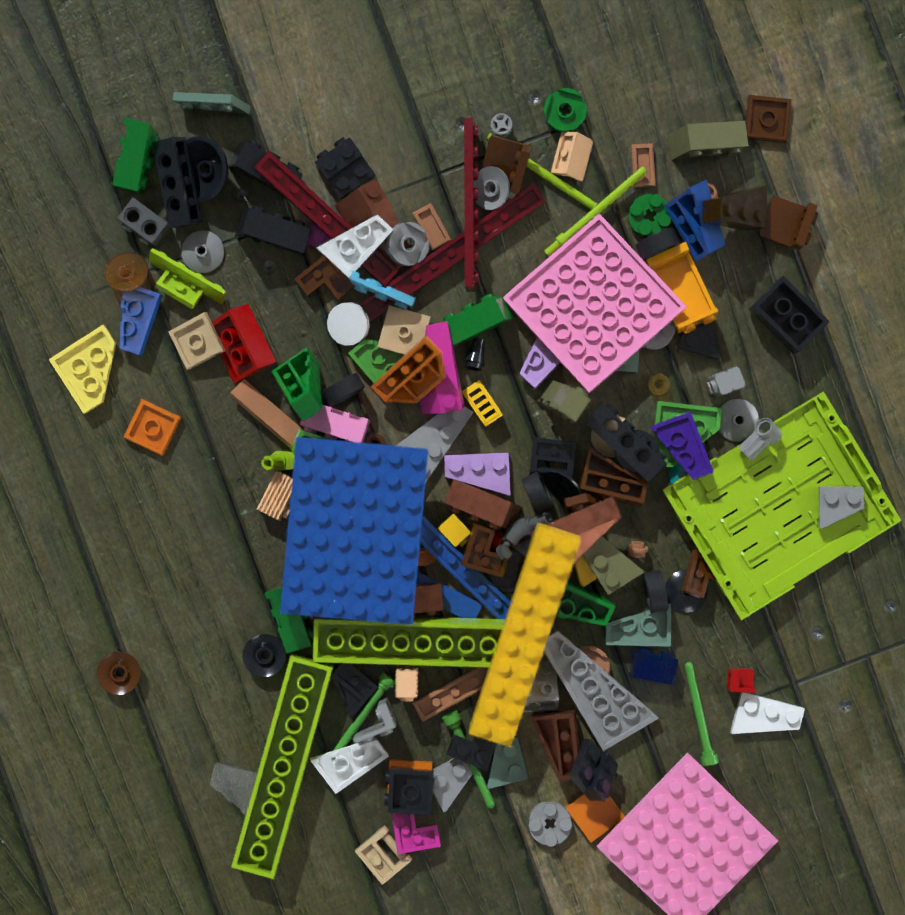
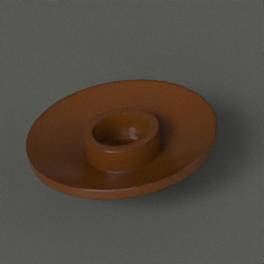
[97,652,141,695]

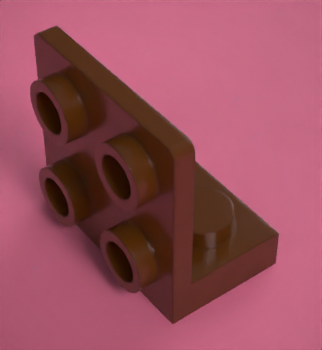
[482,135,532,194]

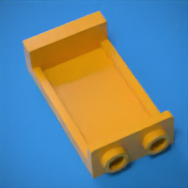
[646,242,719,334]

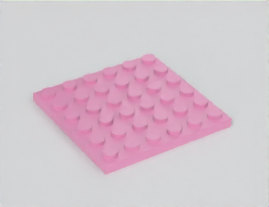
[503,213,687,394]
[597,752,778,915]

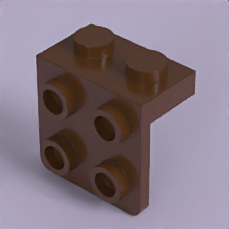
[759,196,818,250]

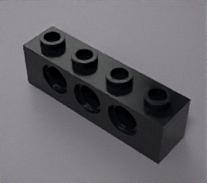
[152,137,203,229]
[585,404,668,483]

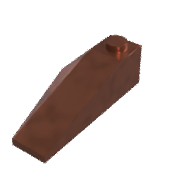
[335,179,410,269]
[530,497,622,565]

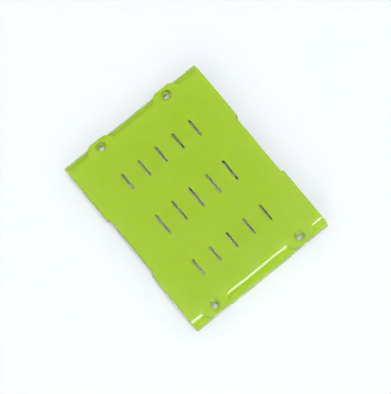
[663,392,902,620]

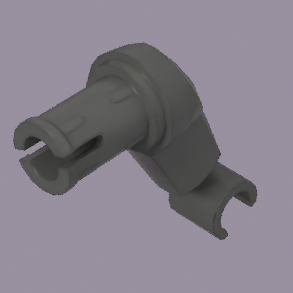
[496,512,553,560]

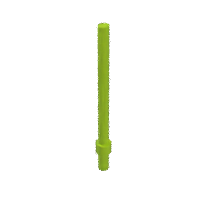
[486,133,597,210]
[544,166,648,257]

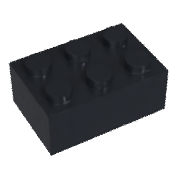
[748,275,830,354]

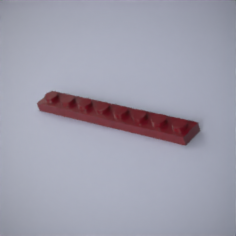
[464,118,479,292]
[254,152,398,287]

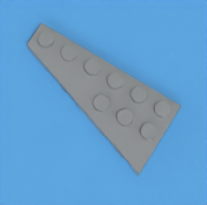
[396,406,473,483]
[544,630,659,751]

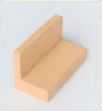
[551,132,593,181]

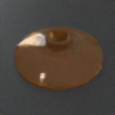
[105,252,148,292]

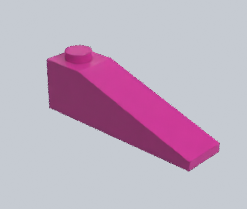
[420,321,465,414]

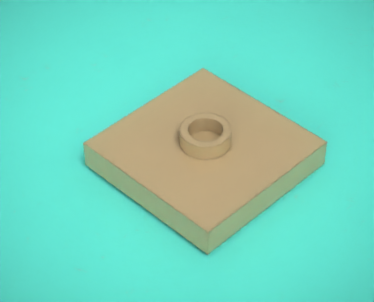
[377,305,431,355]
[168,312,226,370]

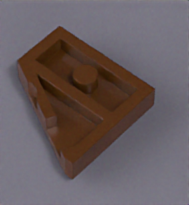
[565,493,604,516]

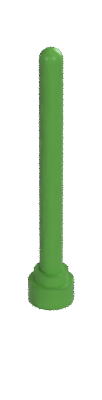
[685,662,719,766]
[333,671,396,751]
[442,710,495,808]

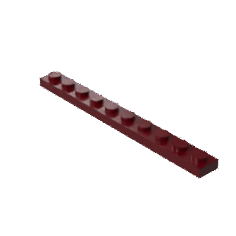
[358,183,546,324]

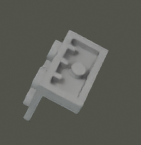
[523,661,559,712]
[353,697,397,745]

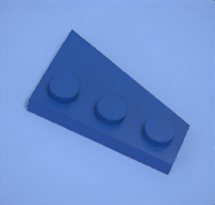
[120,281,163,356]

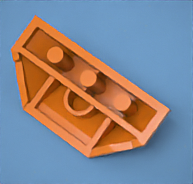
[371,335,446,403]

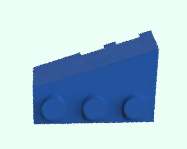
[664,180,725,262]

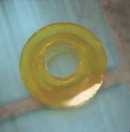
[648,374,670,395]

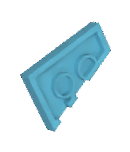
[350,271,415,310]

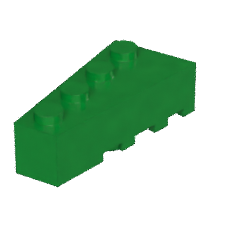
[555,580,616,626]

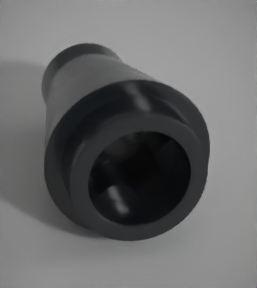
[464,338,485,371]

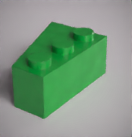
[113,117,159,195]
[443,293,516,347]
[272,347,322,421]
[265,586,314,653]

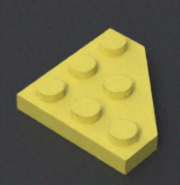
[49,325,116,414]

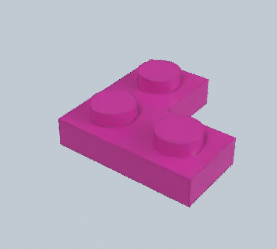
[391,813,441,854]

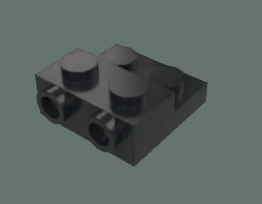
[315,137,375,200]
[569,739,618,801]
[384,766,434,816]

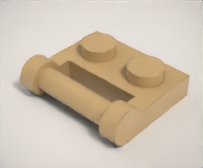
[355,825,413,885]

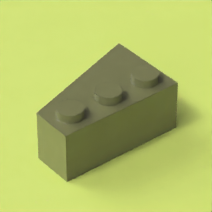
[668,121,749,160]
[536,379,591,424]
[583,536,644,595]

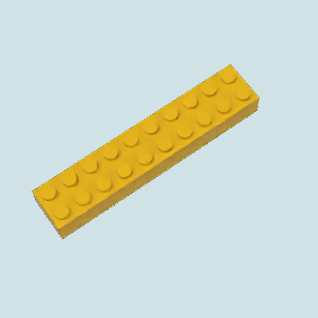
[469,522,581,747]

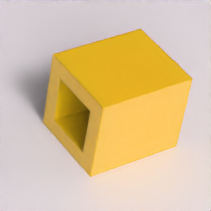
[438,513,471,547]

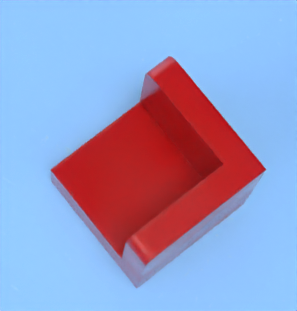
[726,668,756,693]

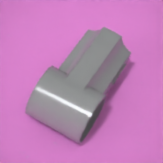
[738,418,782,461]

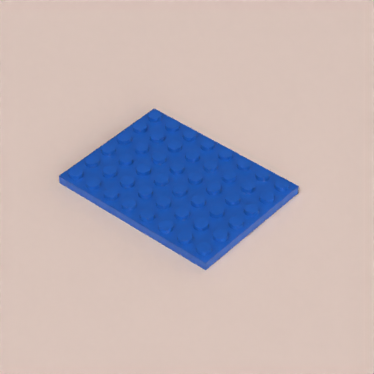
[280,437,428,625]

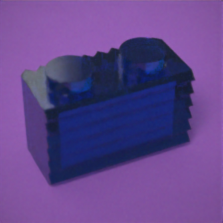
[629,647,678,685]

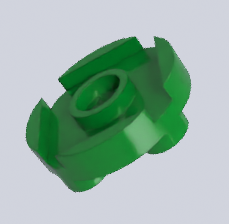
[543,88,587,132]
[628,194,671,238]

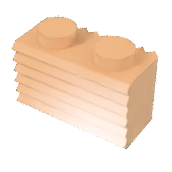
[257,470,292,521]
[396,666,419,701]

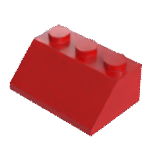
[212,304,276,384]

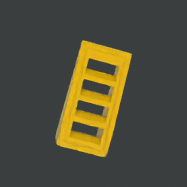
[462,380,503,427]
[574,555,597,588]

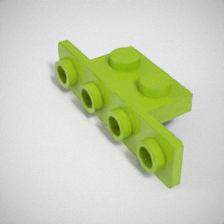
[149,248,226,309]

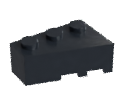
[228,140,303,195]
[234,206,311,254]

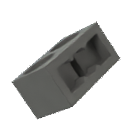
[118,197,169,246]

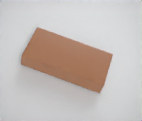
[631,143,655,189]
[412,203,451,251]

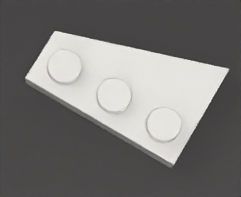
[317,215,393,278]
[730,692,805,734]
[310,737,389,794]

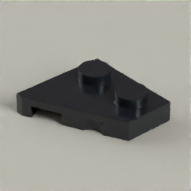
[677,322,719,359]
[331,663,378,718]

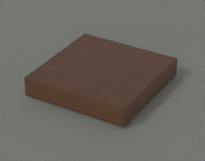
[745,95,792,143]

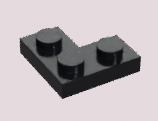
[446,734,497,771]

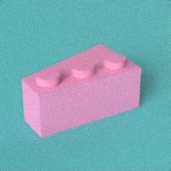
[300,405,370,443]

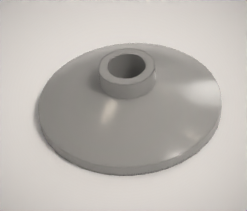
[474,166,510,210]
[181,230,224,273]
[719,399,759,442]

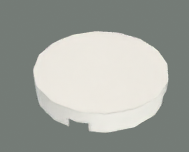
[327,302,370,346]

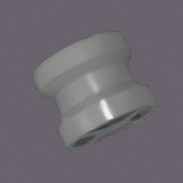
[491,113,512,138]

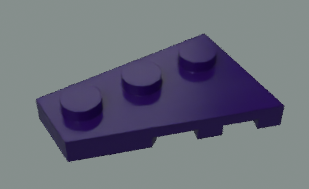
[650,411,714,480]

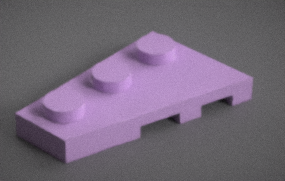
[519,337,560,389]
[444,453,511,496]

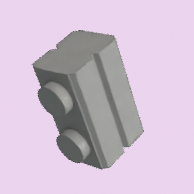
[706,366,745,397]

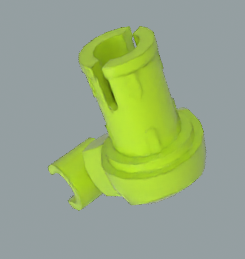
[261,434,317,471]

